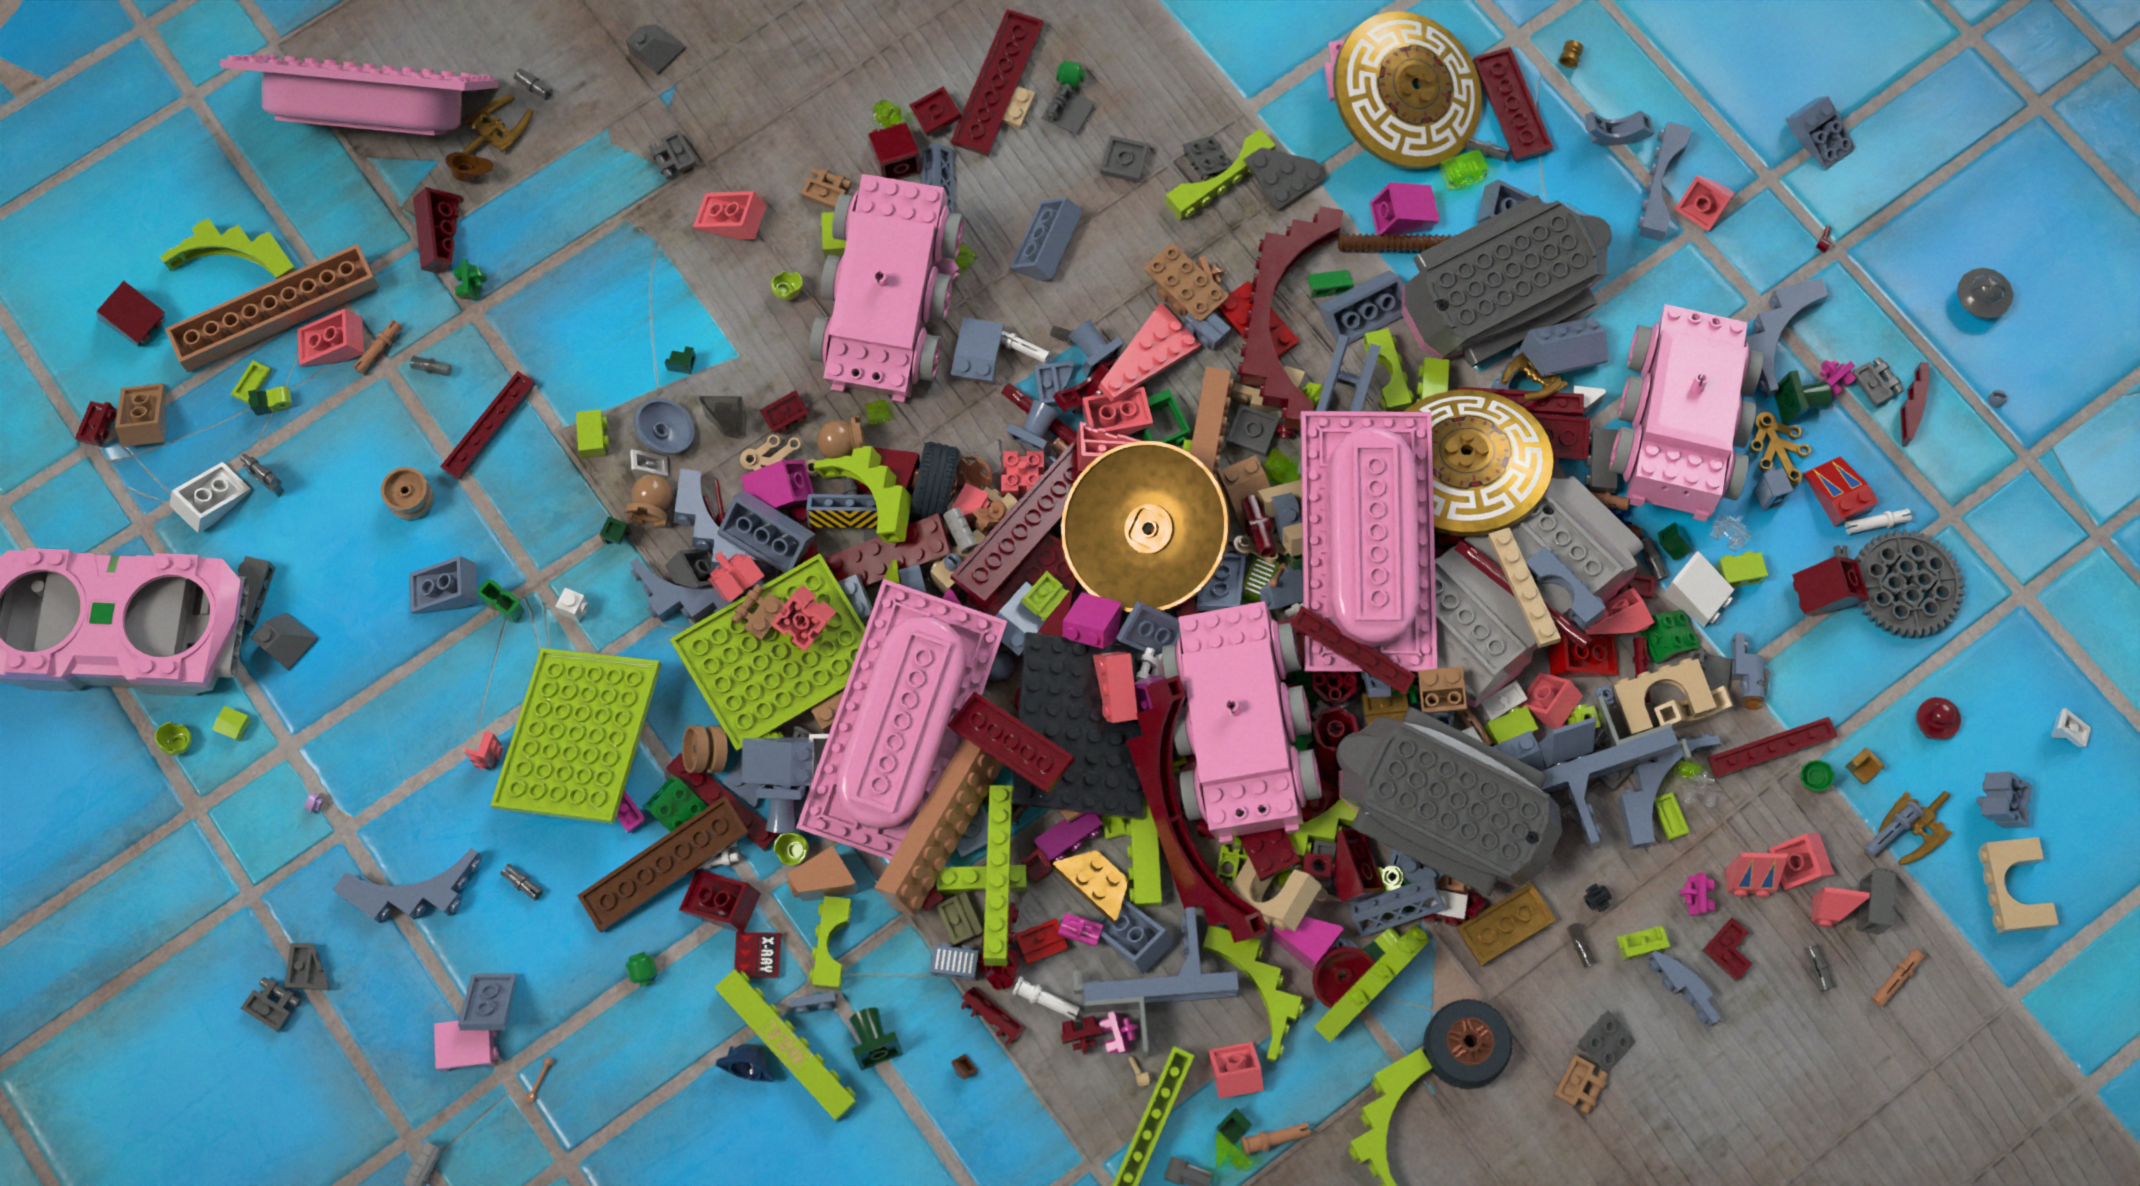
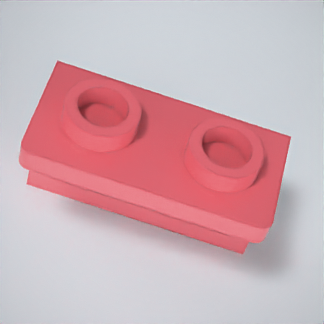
[464,731,503,770]

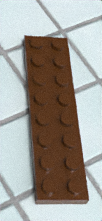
[577,796,750,933]

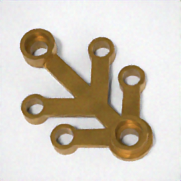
[1749,412,1811,487]

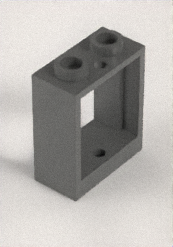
[1856,868,1896,934]

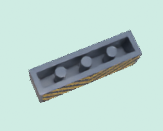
[806,494,878,528]

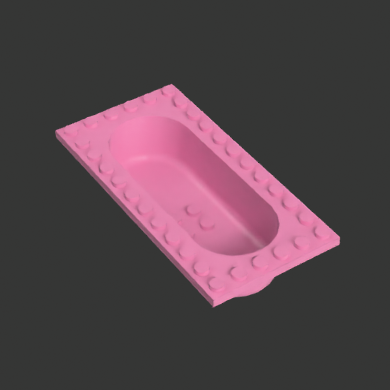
[220,54,499,135]
[1300,411,1437,672]
[796,579,1007,860]

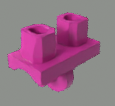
[1820,360,1856,397]
[1679,872,1715,916]
[1058,913,1103,947]
[1099,1011,1139,1054]

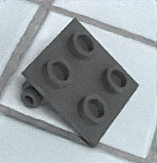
[1041,84,1095,134]
[1182,136,1233,181]
[1688,648,1732,691]
[1577,1010,1636,1073]

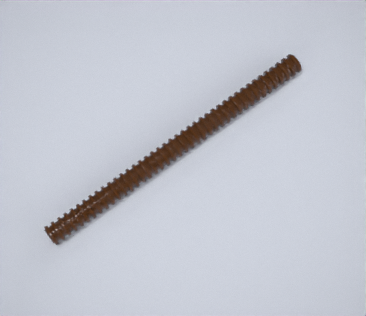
[1338,233,1457,252]

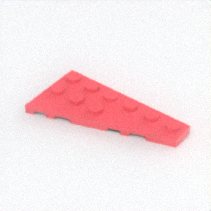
[1098,302,1202,402]

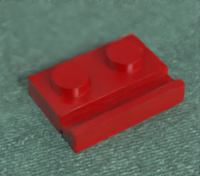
[1015,918,1068,965]

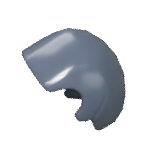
[987,650,1015,683]

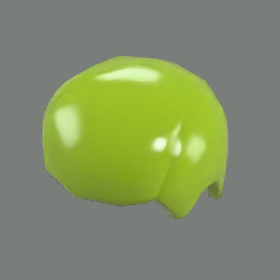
[771,270,803,300]
[155,722,192,756]
[773,832,809,866]

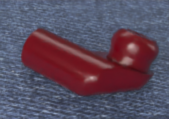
[1466,892,1486,919]

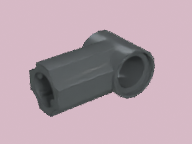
[1163,1156,1213,1186]

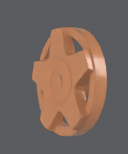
[956,455,992,491]

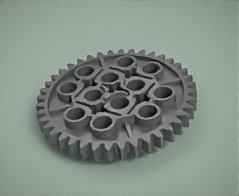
[1854,529,1965,638]

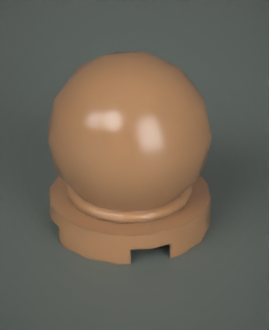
[817,416,866,459]
[625,474,673,528]

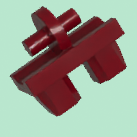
[1061,1015,1102,1055]

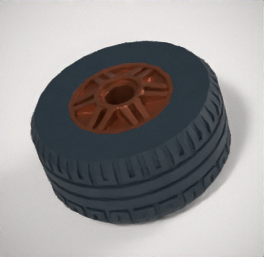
[909,441,960,522]
[1423,999,1513,1089]

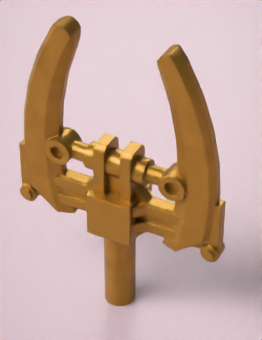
[462,94,533,154]
[1501,352,1568,401]
[1877,791,1952,865]

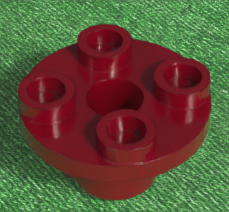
[1916,697,1961,740]
[977,949,1020,991]

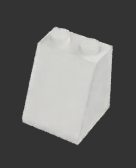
[1663,551,1734,627]

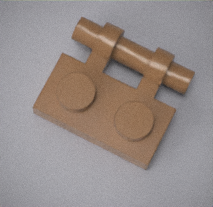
[800,167,852,210]
[731,584,785,641]
[1553,1055,1608,1115]

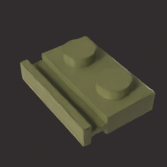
[936,892,983,946]

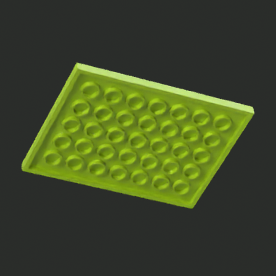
[669,554,866,752]
[490,648,662,824]

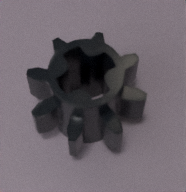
[1584,883,1612,912]

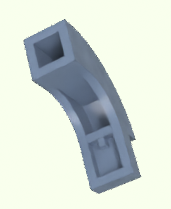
[1585,111,1654,146]

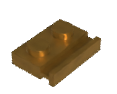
[1362,693,1409,726]

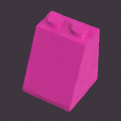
[1369,182,1439,236]
[741,460,814,511]
[1062,592,1122,648]
[1270,916,1344,972]

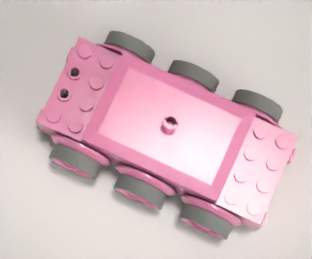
[809,174,964,404]
[1609,304,1763,522]
[1162,601,1322,845]

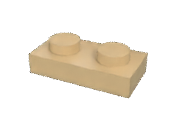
[1003,87,1035,129]

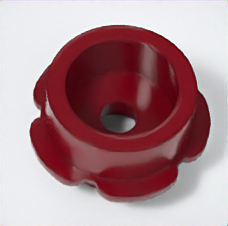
[1276,424,1296,439]

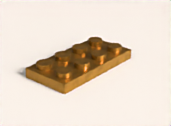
[1456,882,1556,967]

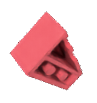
[1076,422,1140,471]
[1093,652,1138,723]

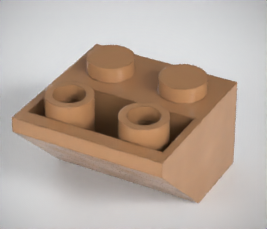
[1418,666,1467,714]

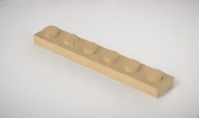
[1488,528,1561,648]

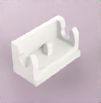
[1477,680,1528,721]

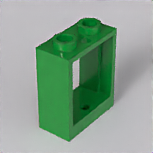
[1140,389,1191,446]

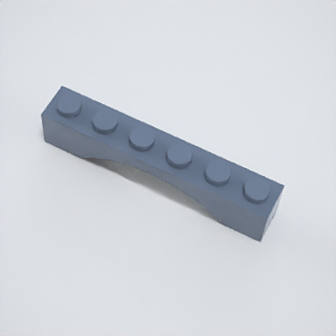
[1637,122,1691,242]

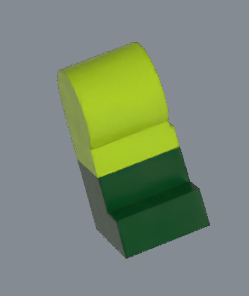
[248,386,292,416]
[1362,927,1401,963]

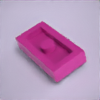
[616,789,647,834]

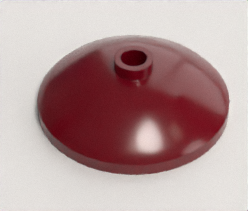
[1312,946,1375,1009]

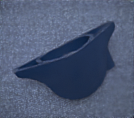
[715,1044,774,1082]

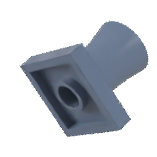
[1068,319,1124,378]
[1006,400,1059,457]
[756,784,807,833]

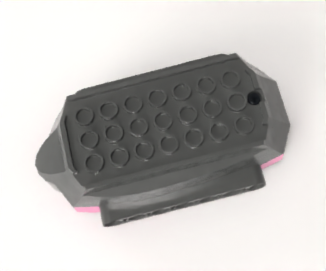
[1401,195,1612,367]
[1333,707,1562,896]

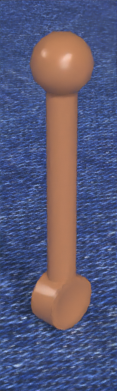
[1269,563,1287,587]
[526,1057,553,1102]

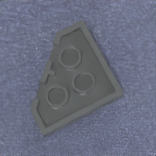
[1243,147,1326,210]

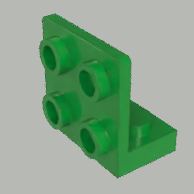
[1640,609,1701,664]
[642,775,708,832]

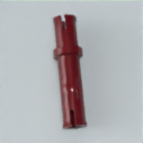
[1632,637,1651,703]

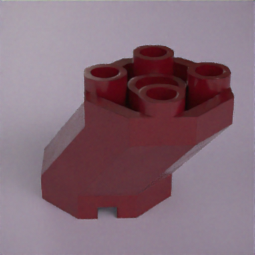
[1312,672,1366,704]
[1312,706,1359,783]

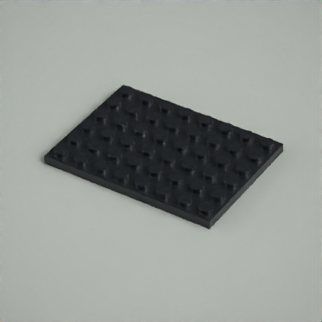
[1010,632,1152,820]

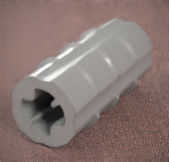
[943,508,978,554]
[402,1141,443,1186]

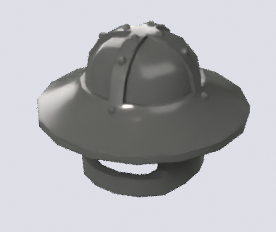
[1957,267,2013,319]

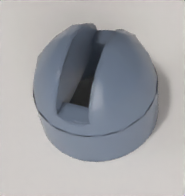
[1988,390,2007,408]
[944,553,962,572]

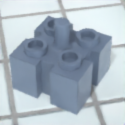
[1976,772,2032,828]

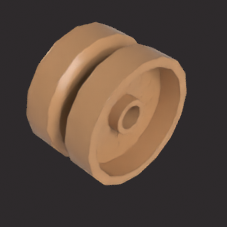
[381,467,434,521]
[682,725,728,773]

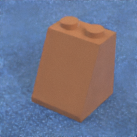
[786,846,859,902]

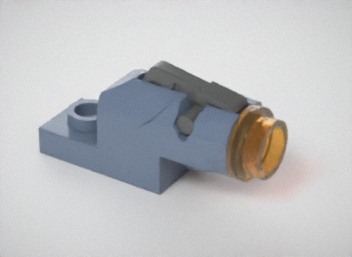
[1731,632,1770,710]

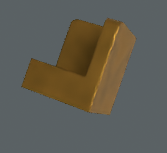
[1845,747,1885,785]

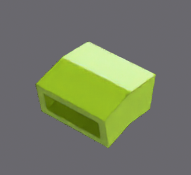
[212,706,251,741]

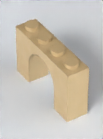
[1258,480,1302,557]
[1613,658,1716,736]
[1978,837,2058,934]
[1230,858,1321,931]

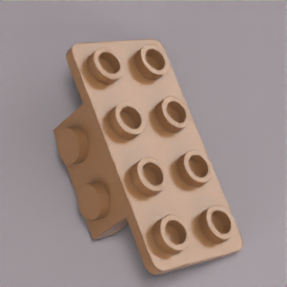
[1144,244,1228,322]

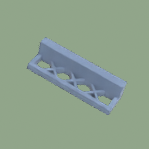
[922,143,954,213]
[1350,876,1445,937]

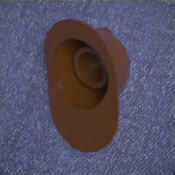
[445,152,494,182]

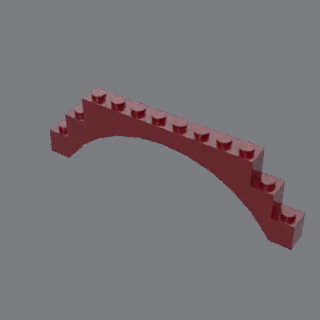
[1237,206,1344,430]
[1127,675,1267,943]

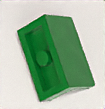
[1308,270,1354,298]

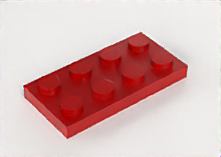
[1217,281,1299,358]

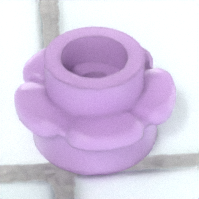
[304,792,323,813]

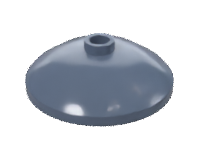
[634,398,695,455]

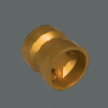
[1559,40,1584,68]

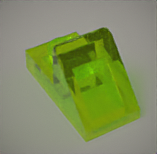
[1264,448,1301,485]
[1214,1131,1253,1172]

